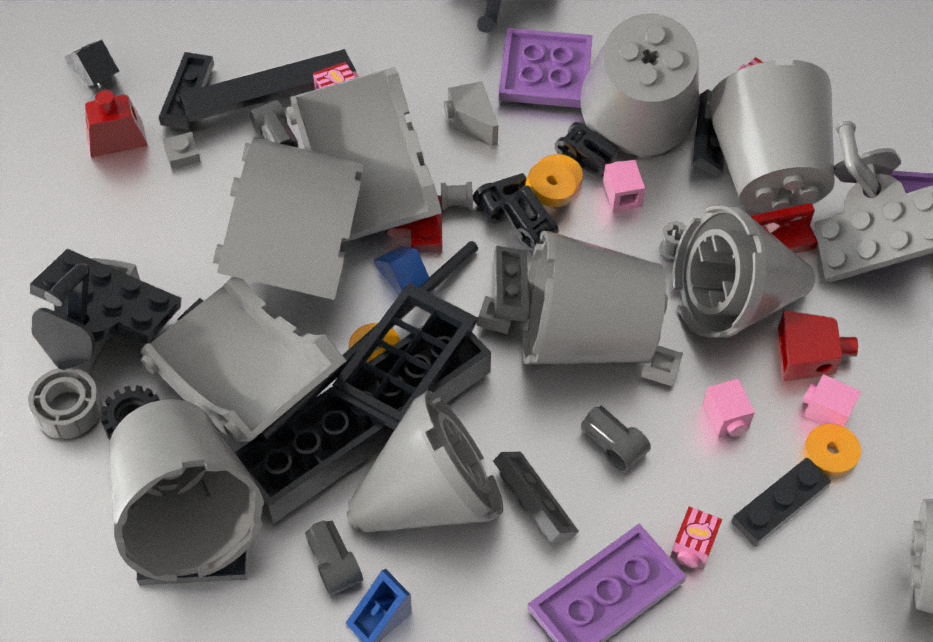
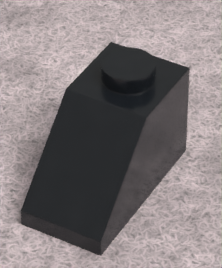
[64,39,119,88]

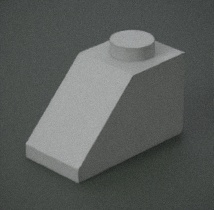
[444,81,499,146]

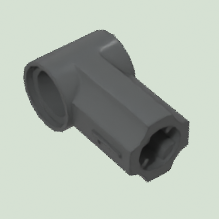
[249,100,298,148]
[581,405,651,472]
[305,520,363,596]

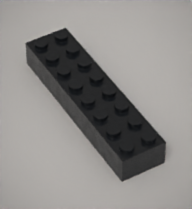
[235,317,491,524]

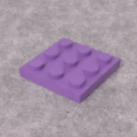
[498,28,593,108]

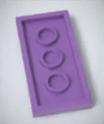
[527,523,686,642]

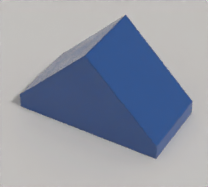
[374,246,435,295]
[346,569,412,642]

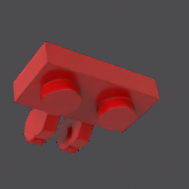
[386,195,442,253]

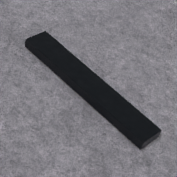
[179,49,356,122]

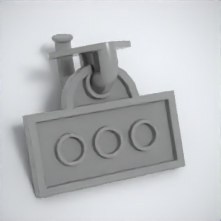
[814,121,933,283]

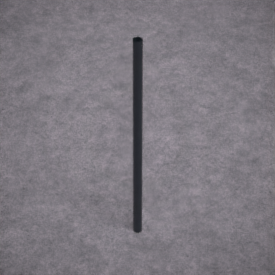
[257,241,478,443]

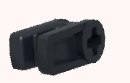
[554,122,618,178]
[473,173,527,224]
[500,185,559,252]

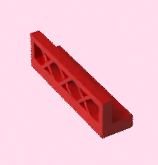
[750,203,818,254]

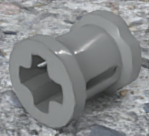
[441,182,473,211]
[659,221,687,262]

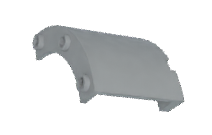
[287,67,442,243]
[213,137,364,300]
[140,277,347,442]

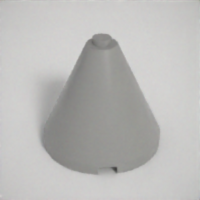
[673,205,815,338]
[346,391,503,533]

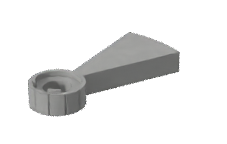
[28,258,140,439]

